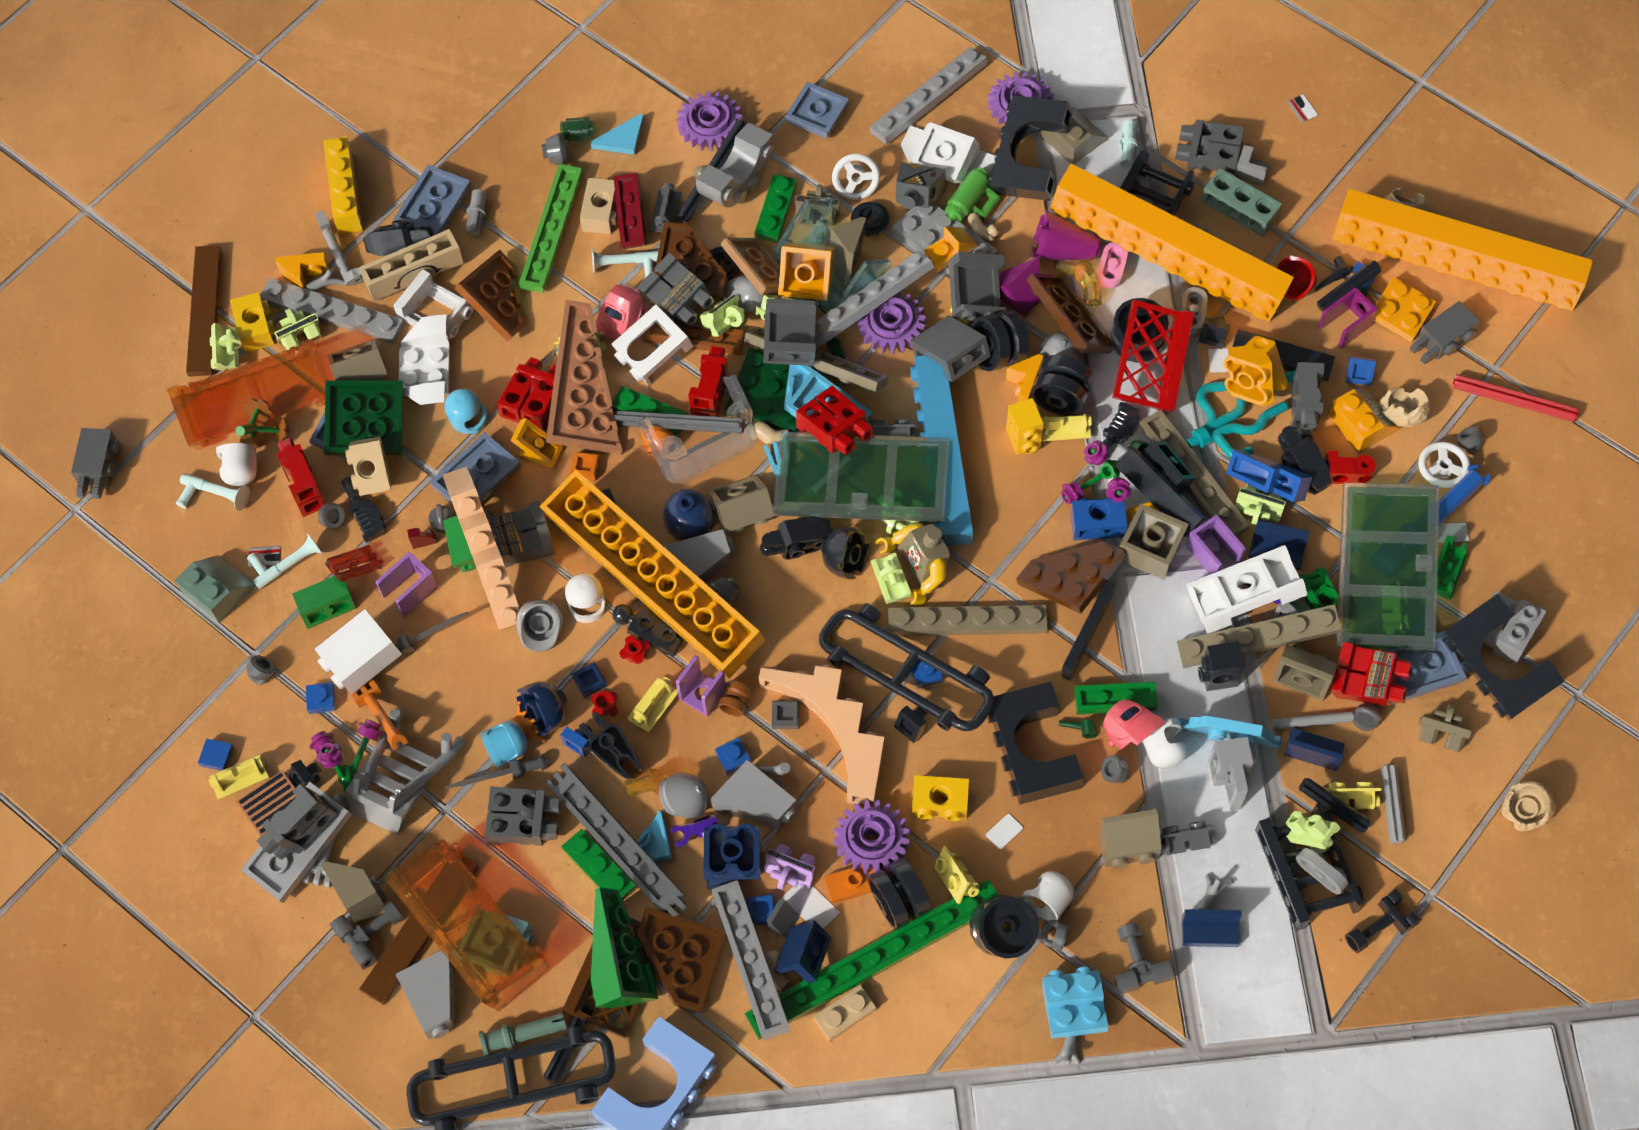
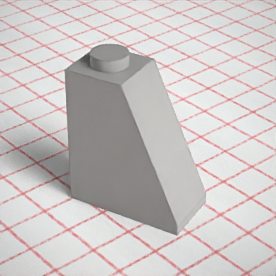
[663,529,735,583]
[711,760,797,829]
[396,947,454,1039]

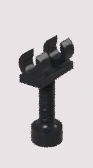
[1345,889,1422,953]

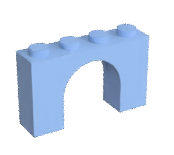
[591,1017,717,1130]

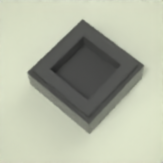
[771,701,799,729]

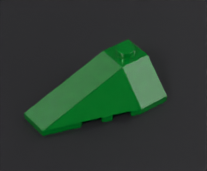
[591,887,658,1008]

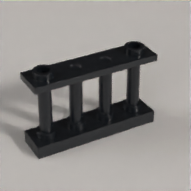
[1098,150,1195,237]
[1255,803,1364,931]

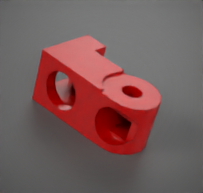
[1324,450,1376,484]

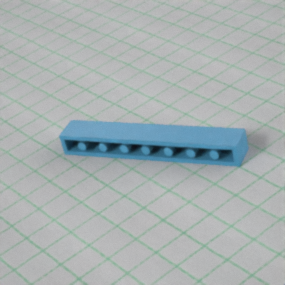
[910,355,973,546]

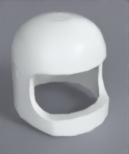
[216,443,257,486]
[565,573,606,623]
[1143,718,1187,768]
[1020,871,1074,921]

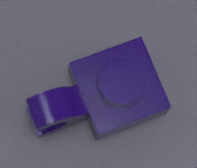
[670,814,718,847]

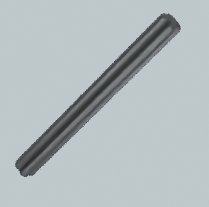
[614,411,746,434]

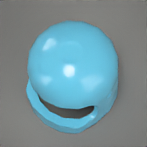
[444,389,488,434]
[480,720,528,768]

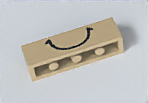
[359,229,464,301]

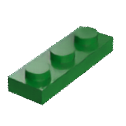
[754,174,797,243]
[612,386,689,438]
[1074,682,1158,715]
[561,829,637,901]

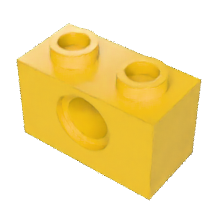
[230,292,276,353]
[1006,398,1044,455]
[912,775,969,822]

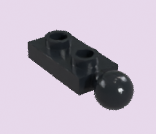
[612,604,684,657]

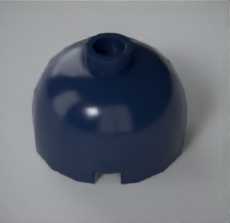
[663,489,714,541]
[516,681,567,736]

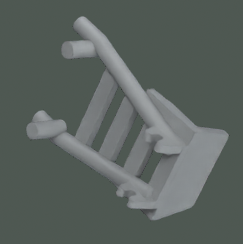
[345,708,465,835]

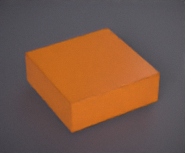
[570,452,600,481]

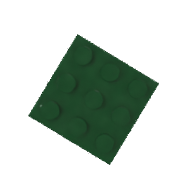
[724,348,820,435]
[324,380,403,455]

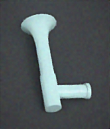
[592,248,658,278]
[176,473,250,511]
[247,532,323,589]

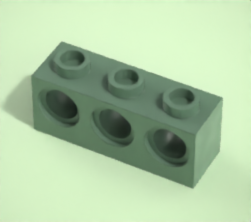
[1201,168,1282,237]

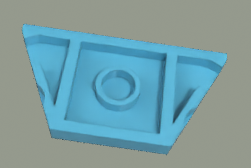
[784,365,873,420]
[1179,716,1282,748]

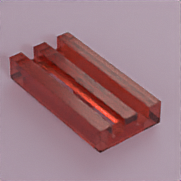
[325,545,384,583]

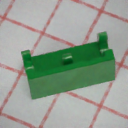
[443,516,477,572]
[1425,535,1468,600]
[292,573,356,629]

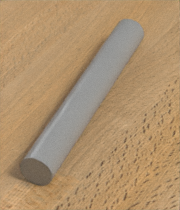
[1271,711,1354,730]

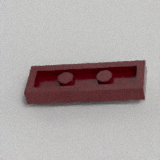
[613,173,647,249]

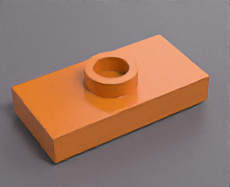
[824,866,874,905]

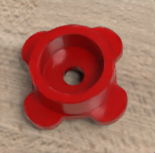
[619,635,650,664]
[591,691,618,717]

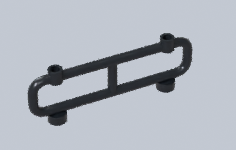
[819,603,995,731]
[406,1026,616,1130]

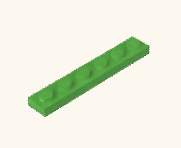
[519,164,583,293]

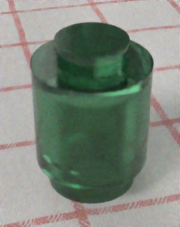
[560,116,596,142]

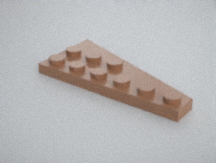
[546,300,622,455]

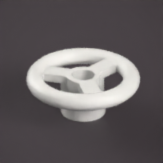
[832,153,880,200]
[1418,442,1470,488]

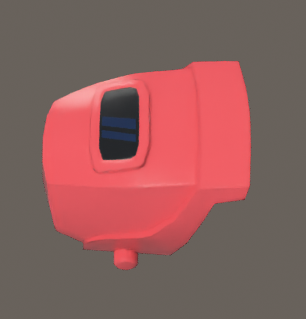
[595,284,649,341]
[1103,699,1166,750]

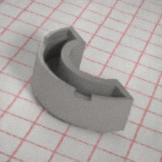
[696,122,774,207]

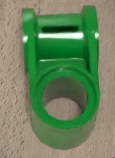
[1298,566,1339,610]

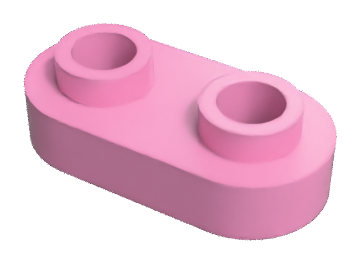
[1097,242,1128,288]

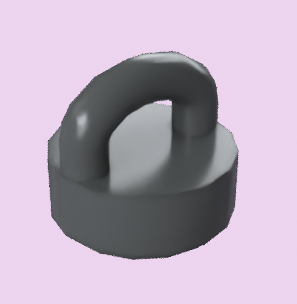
[1456,426,1484,454]
[318,503,345,529]
[428,504,454,532]
[246,655,275,685]
[1353,703,1381,731]
[1101,755,1128,783]
[1041,920,1070,951]

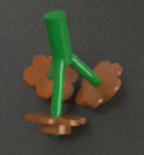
[236,398,289,449]

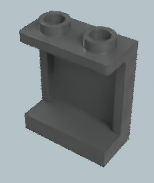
[949,251,1007,321]
[763,298,816,366]
[910,315,991,382]

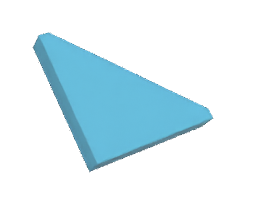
[591,114,644,155]
[622,810,672,870]

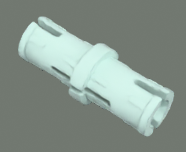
[1119,120,1138,169]

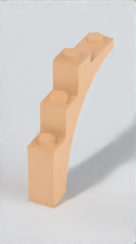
[442,466,520,630]
[759,665,884,807]

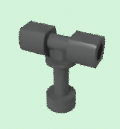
[330,901,403,970]
[1114,923,1174,995]

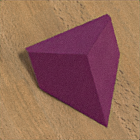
[999,257,1040,317]

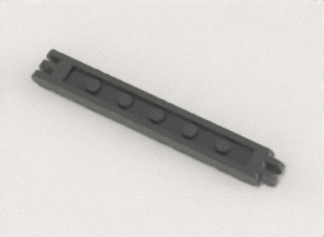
[545,763,688,917]

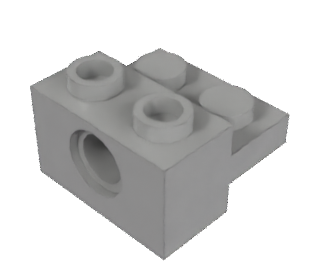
[1483,591,1546,666]
[1208,737,1256,810]

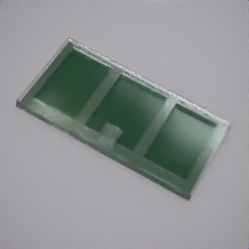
[773,432,951,522]
[1336,483,1439,650]

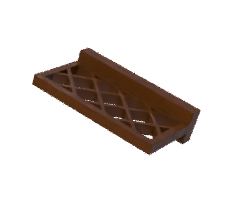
[562,917,655,1039]

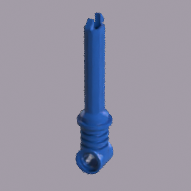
[1370,465,1490,580]

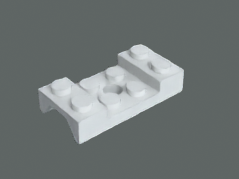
[1186,545,1307,634]

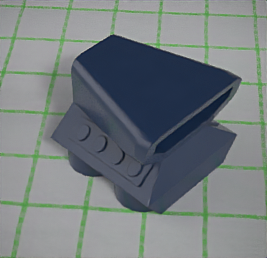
[704,823,761,889]

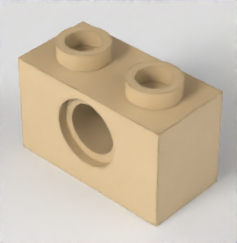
[580,178,618,234]
[346,436,392,496]

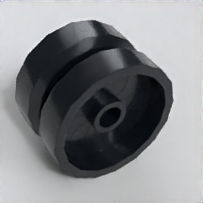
[1111,298,1169,363]
[970,311,1029,372]
[1030,355,1094,416]
[867,858,931,930]
[969,895,1039,959]

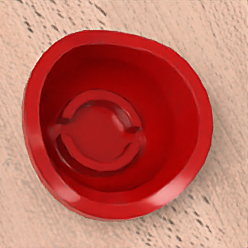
[1277,256,1317,300]

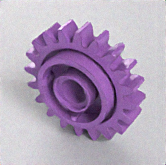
[988,72,1054,124]
[677,91,743,151]
[857,291,926,354]
[834,800,910,875]

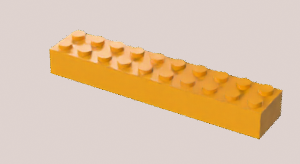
[1050,164,1294,322]
[1332,189,1593,311]
[540,469,765,679]

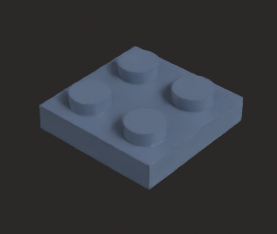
[785,82,849,139]

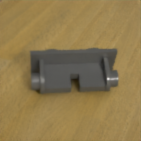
[650,183,682,232]
[864,420,915,446]
[1160,821,1215,856]

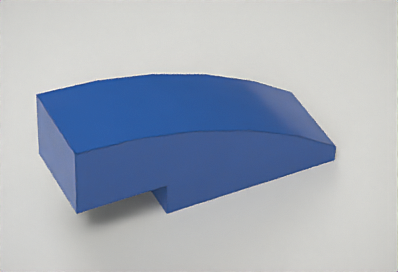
[1226,450,1312,502]

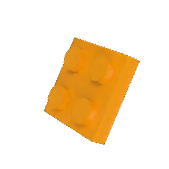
[1374,276,1436,342]

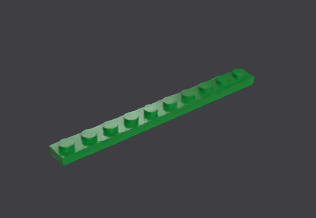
[745,879,998,1040]

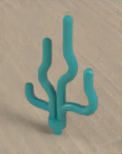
[1186,371,1295,458]

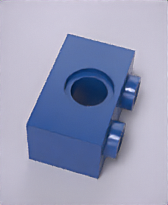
[1070,497,1127,540]

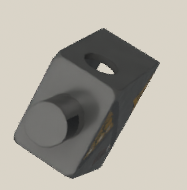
[896,162,946,209]

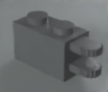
[1409,301,1480,364]
[71,428,120,499]

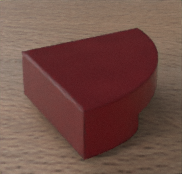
[407,528,438,549]

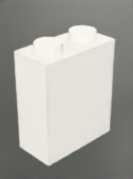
[315,609,402,694]

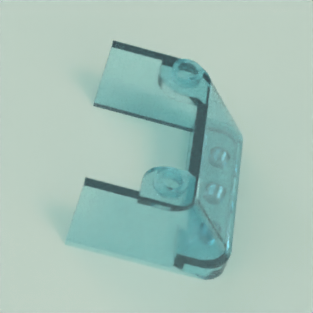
[774,197,891,315]

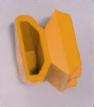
[1223,336,1288,406]

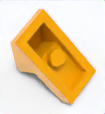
[924,226,978,272]
[275,252,329,289]
[1006,354,1043,402]
[510,418,563,468]

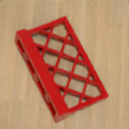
[1112,300,1194,414]

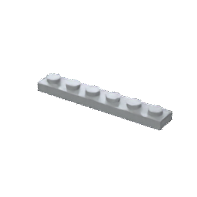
[869,47,988,145]
[815,251,934,349]
[260,278,404,344]
[711,880,790,1041]

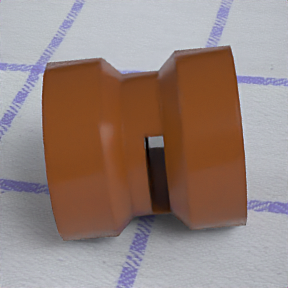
[718,681,752,717]

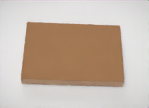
[720,238,780,295]

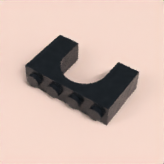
[989,95,1073,201]
[1442,594,1565,721]
[987,681,1084,805]

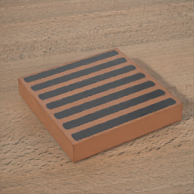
[236,771,296,837]

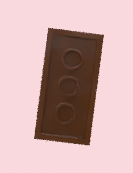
[1026,273,1116,354]

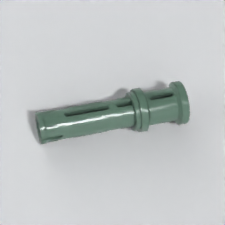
[479,1012,567,1056]

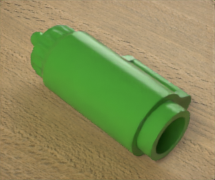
[945,167,1000,222]

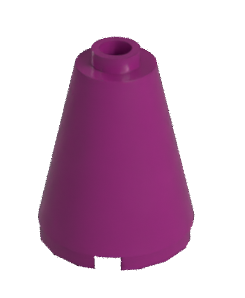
[1031,210,1102,261]

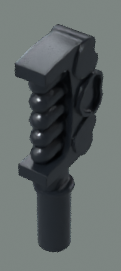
[1101,402,1140,465]
[341,477,386,543]

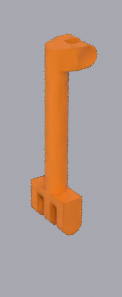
[351,679,408,751]

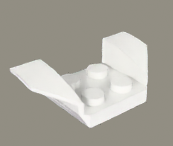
[901,122,995,184]
[398,314,451,405]

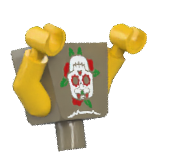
[876,523,950,605]

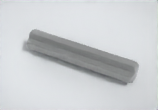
[1381,765,1406,844]

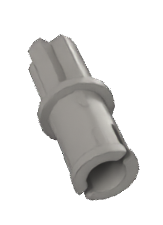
[466,189,487,236]

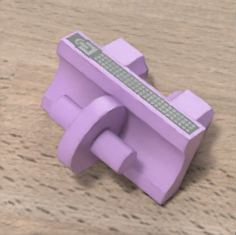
[764,843,816,890]

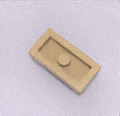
[814,985,876,1042]

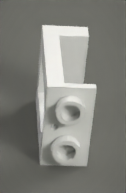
[394,269,474,340]
[612,305,693,386]

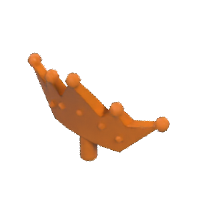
[514,701,546,742]

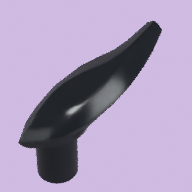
[1315,256,1354,291]

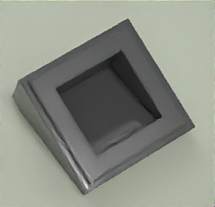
[767,898,799,938]

